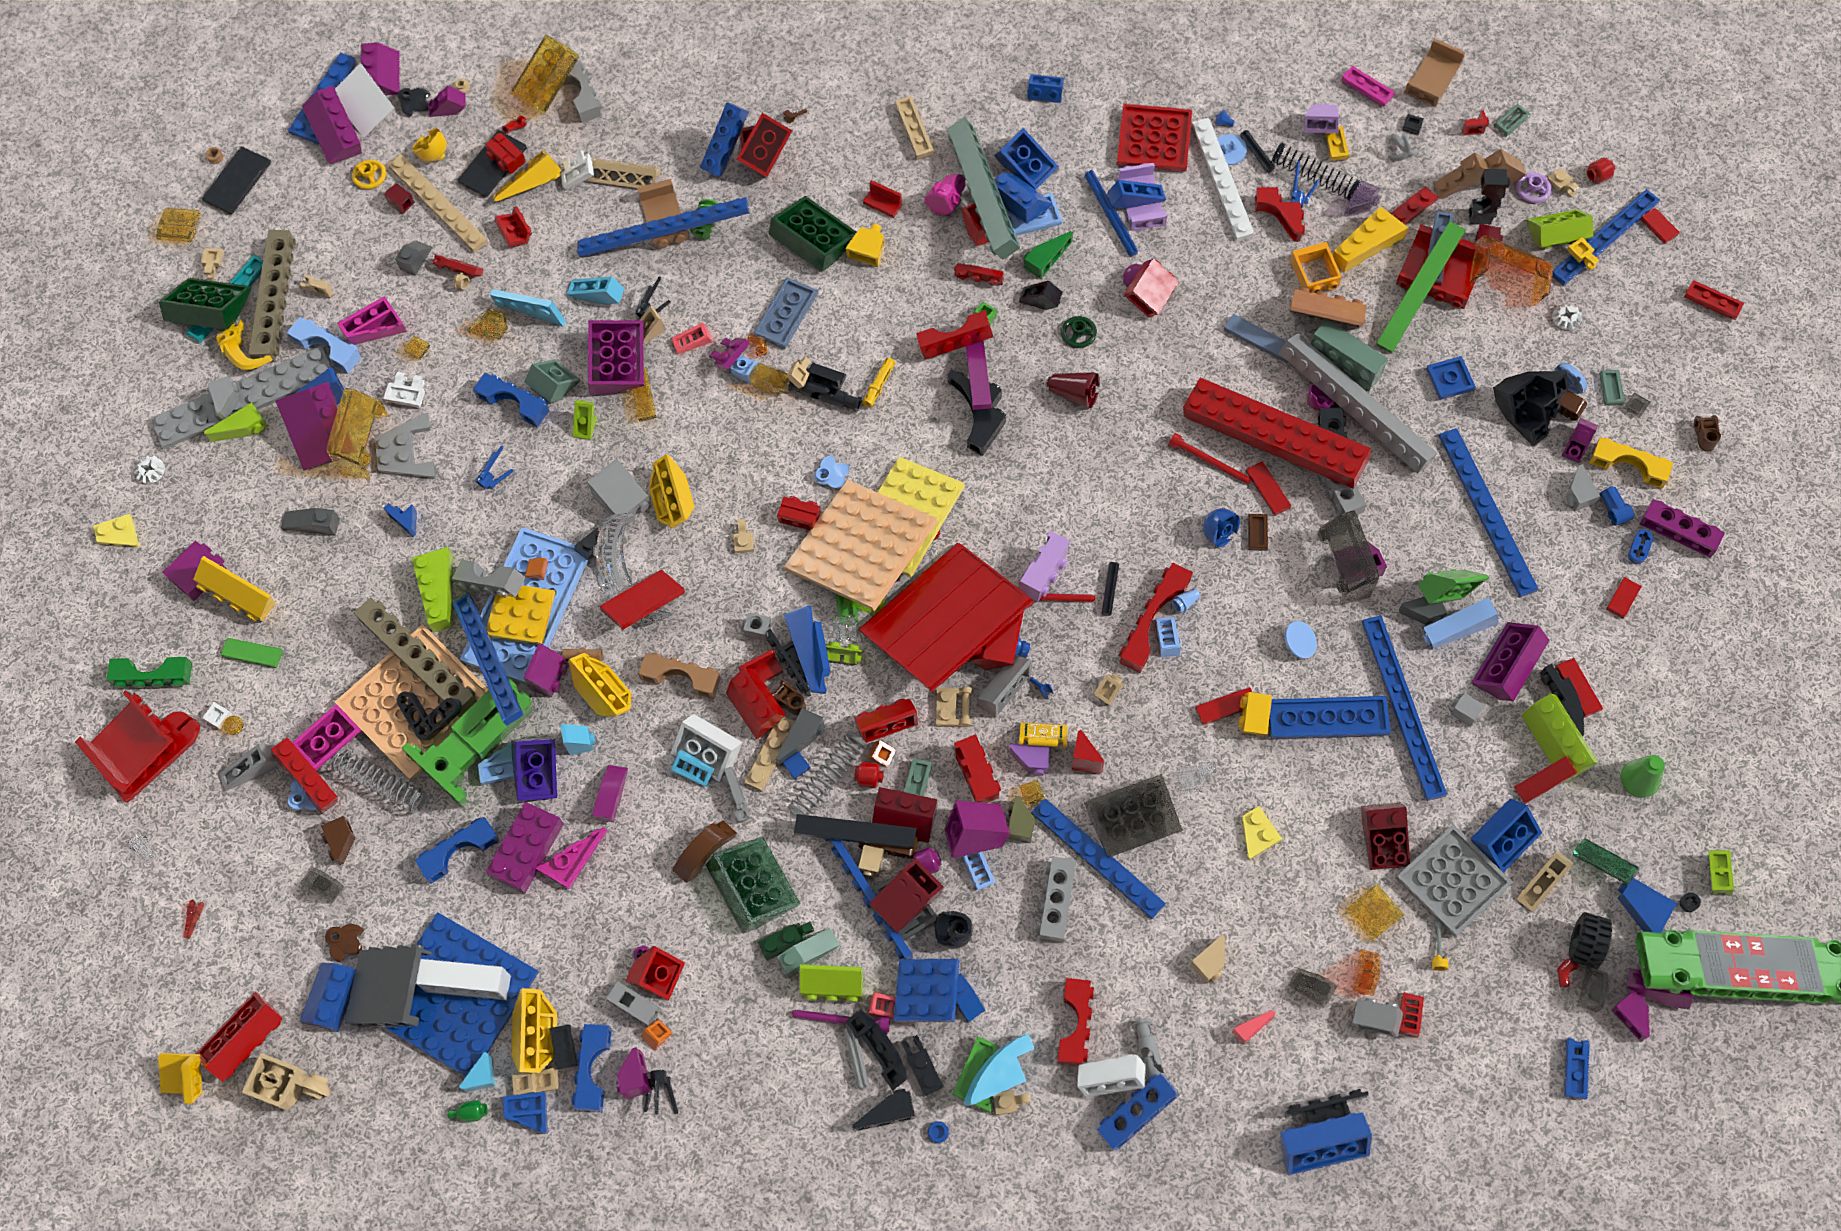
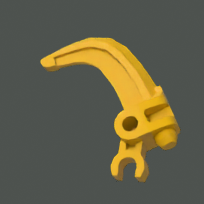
[216,320,273,370]

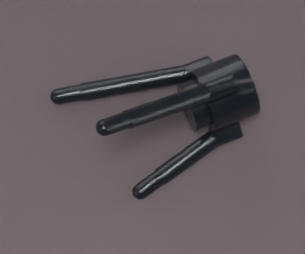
[635,276,671,318]
[644,1070,678,1115]

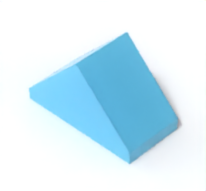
[459,1052,496,1092]

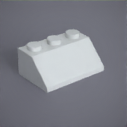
[671,714,743,782]

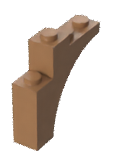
[1433,149,1527,199]

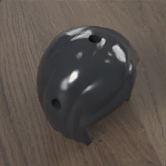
[934,911,973,949]

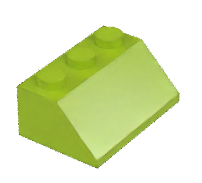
[1526,209,1593,249]
[800,964,864,1003]

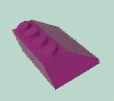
[302,86,362,164]
[1471,622,1550,702]

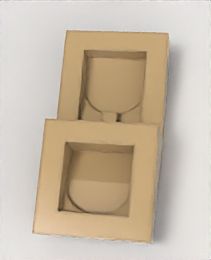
[512,1068,559,1095]

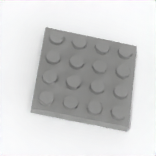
[1396,824,1513,937]

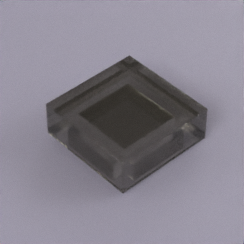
[1623,392,1650,418]

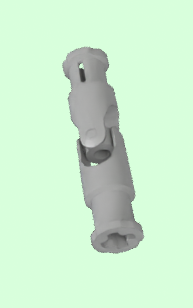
[1133,1018,1165,1102]

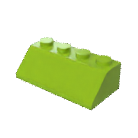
[1521,693,1599,783]

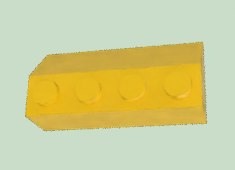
[193,556,275,622]

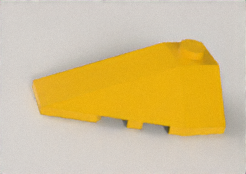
[493,149,562,202]

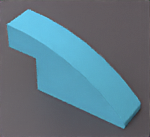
[963,1033,1034,1106]

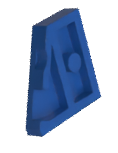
[503,1092,548,1134]

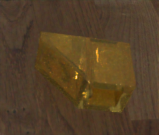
[467,308,508,339]
[751,362,790,394]

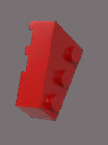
[954,734,1001,803]

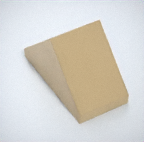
[640,306,665,343]

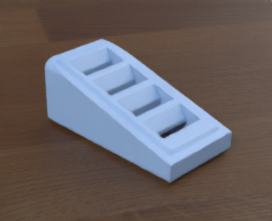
[1155,617,1180,658]
[961,852,995,891]

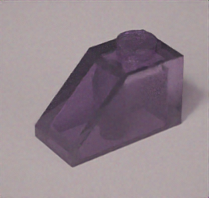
[1344,180,1381,217]

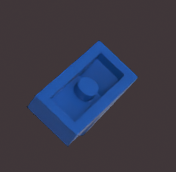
[383,503,417,537]

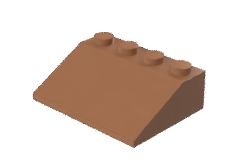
[1289,287,1367,327]

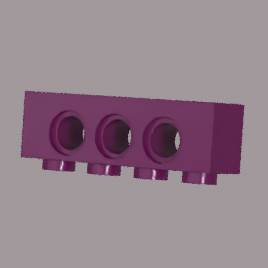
[1639,499,1725,558]

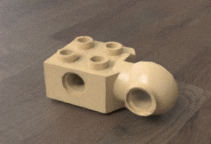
[242,1053,330,1111]

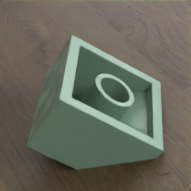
[524,359,581,403]

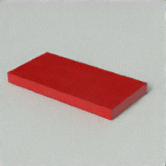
[600,569,685,630]

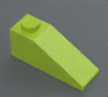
[204,402,268,442]

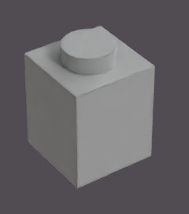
[1451,693,1485,727]

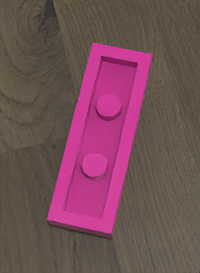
[1341,66,1395,107]

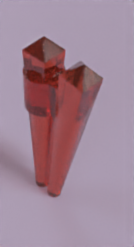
[183,899,205,939]

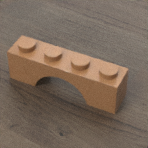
[638,653,721,699]

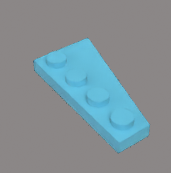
[489,289,566,326]

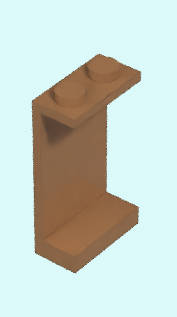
[1404,38,1466,107]
[637,179,689,248]

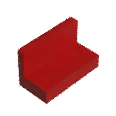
[863,180,902,218]
[738,649,783,683]

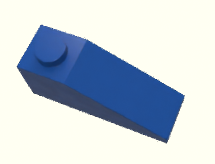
[1107,180,1166,208]

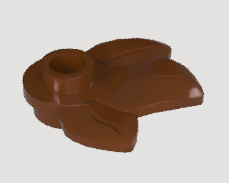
[325,924,364,963]

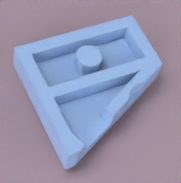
[478,741,514,785]

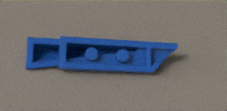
[784,605,830,694]

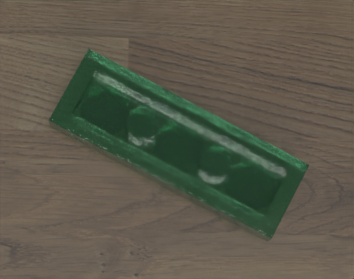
[1573,838,1640,885]

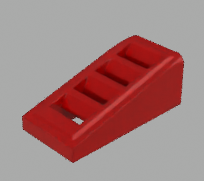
[1399,992,1424,1038]

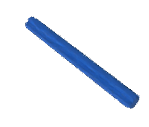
[1085,170,1138,257]

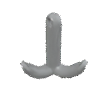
[1388,132,1418,161]

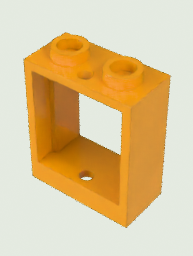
[1290,242,1342,294]

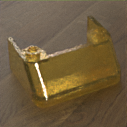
[327,388,389,479]

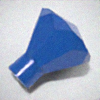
[1215,109,1235,127]

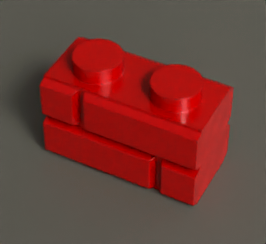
[485,133,526,174]
[777,496,821,531]

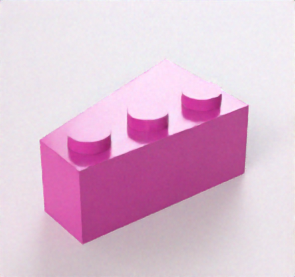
[337,296,407,345]

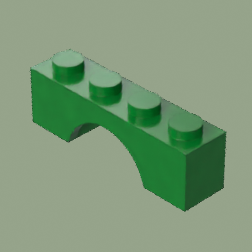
[107,657,192,689]

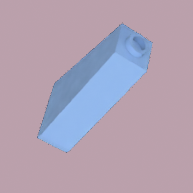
[1422,597,1499,649]

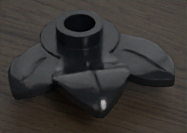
[398,87,430,117]

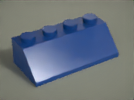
[1280,1112,1372,1176]

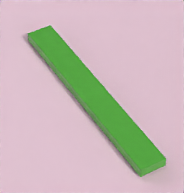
[1376,221,1466,353]

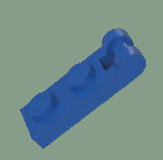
[1564,1038,1590,1100]

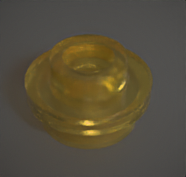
[223,716,244,735]

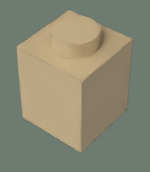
[858,845,884,878]

